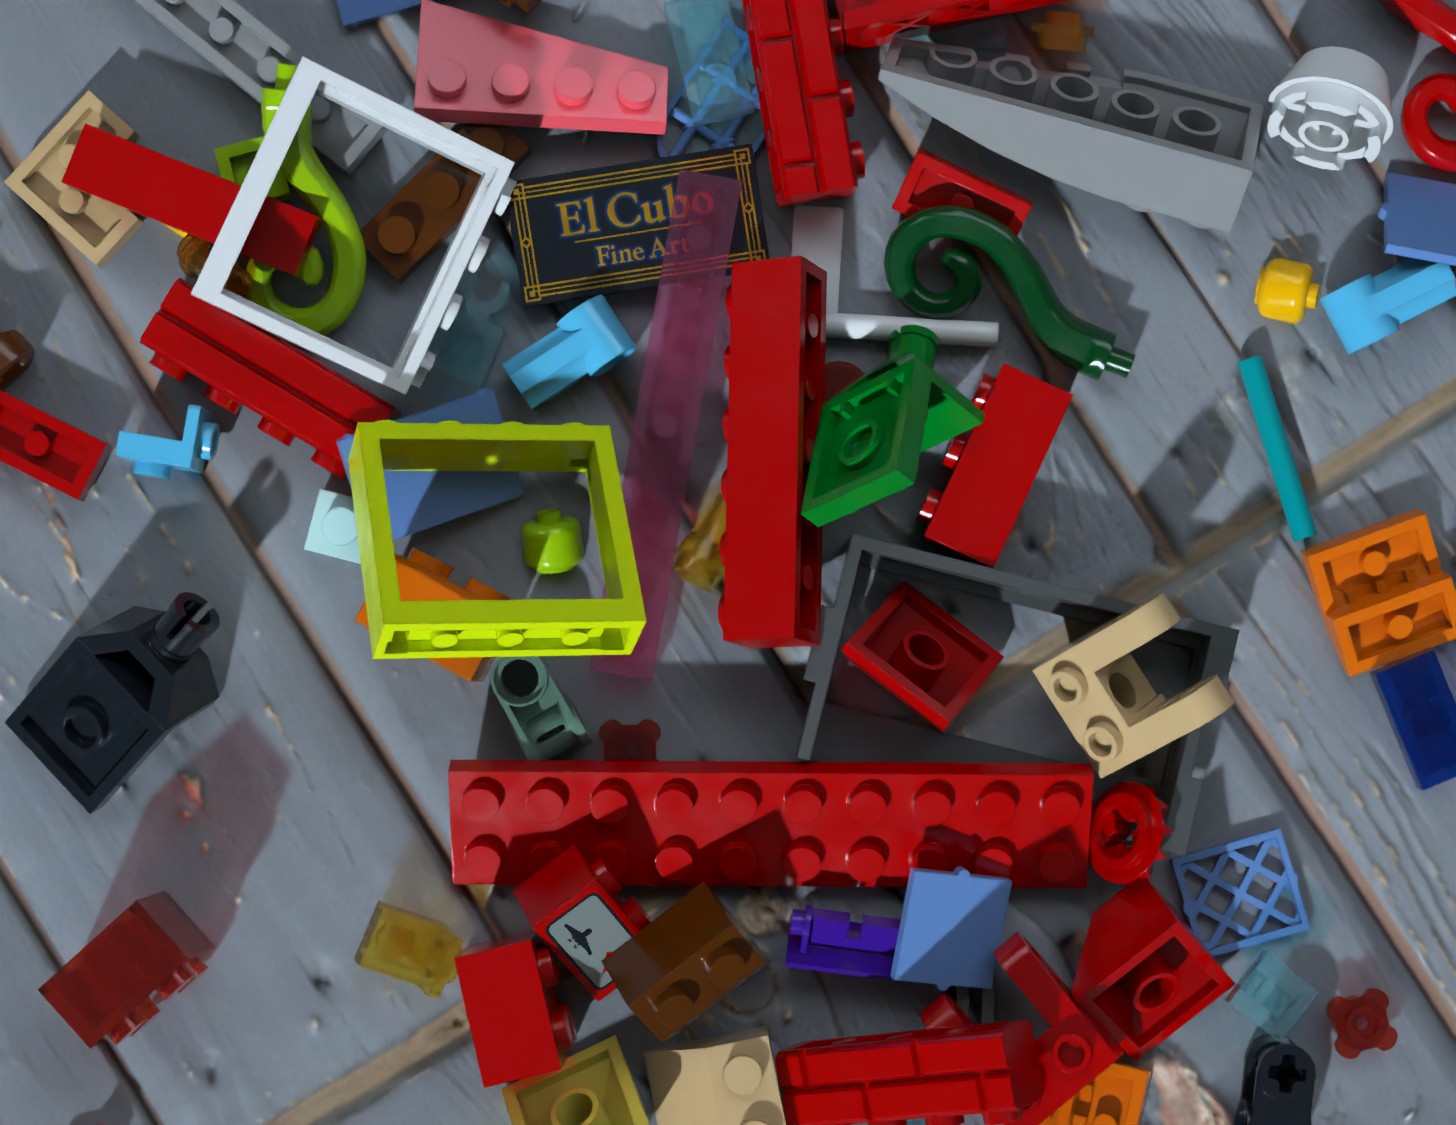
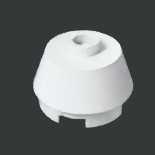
[1267,46,1393,170]

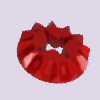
[1089,781,1173,886]

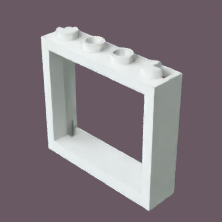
[190,56,517,395]

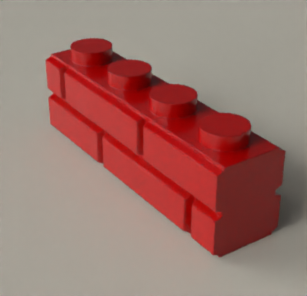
[742,0,865,208]
[140,278,402,479]
[775,1019,1044,1125]

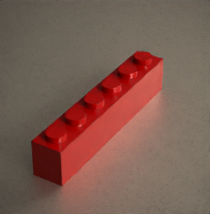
[718,256,827,648]

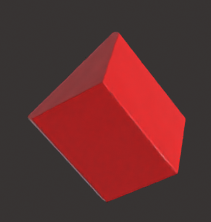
[841,580,1004,735]

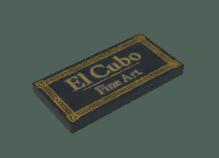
[507,143,769,308]

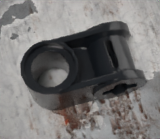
[1234,1033,1316,1125]

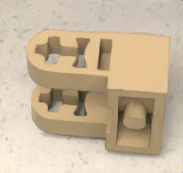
[1032,591,1235,778]

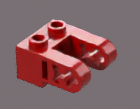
[919,931,1124,1125]

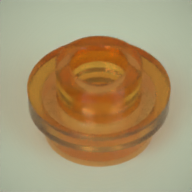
[1031,10,1095,52]

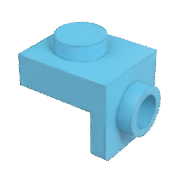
[115,404,220,480]

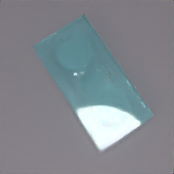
[664,0,755,127]

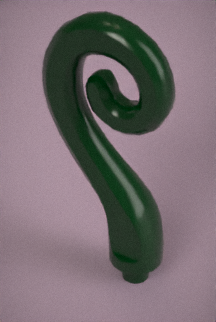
[884,205,1135,380]

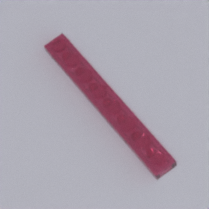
[589,169,742,681]

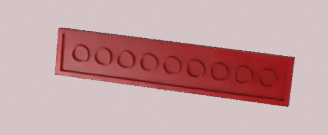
[448,759,1094,888]

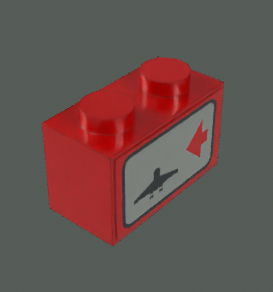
[512,844,652,1002]

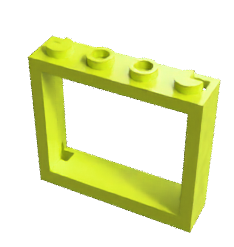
[348,420,647,659]

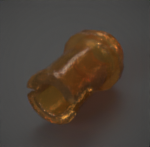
[177,234,252,298]

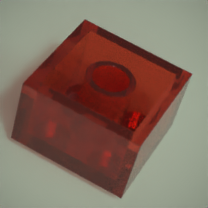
[38,891,216,1049]

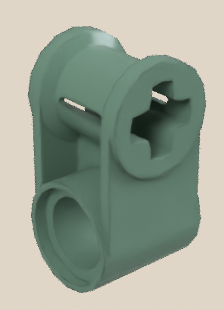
[490,656,593,760]

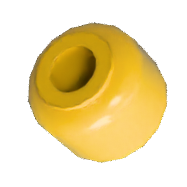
[1254,258,1321,324]

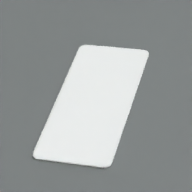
[791,205,844,313]

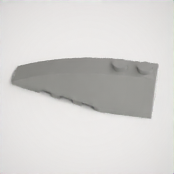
[878,38,1264,233]

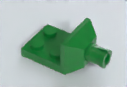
[801,325,985,528]

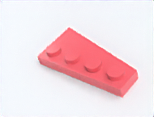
[414,0,668,135]

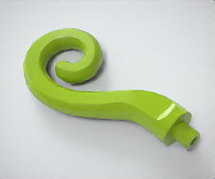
[245,63,366,336]

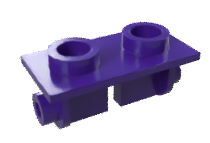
[785,904,912,983]

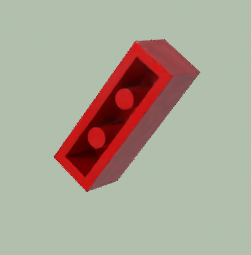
[915,363,1073,568]

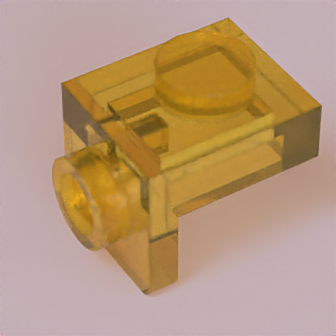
[354,900,462,999]

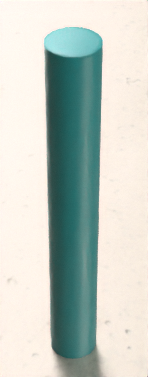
[1237,355,1318,542]

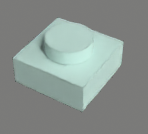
[304,489,361,564]

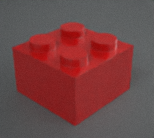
[454,930,577,1088]

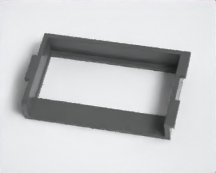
[796,533,1240,855]

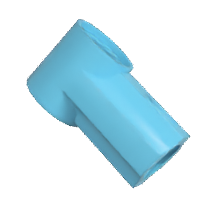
[1320,258,1456,355]
[502,295,637,411]

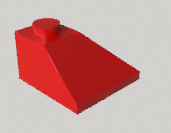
[1070,878,1235,1062]

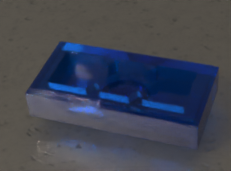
[1369,648,1456,791]

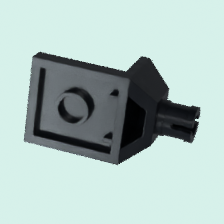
[5,592,220,814]

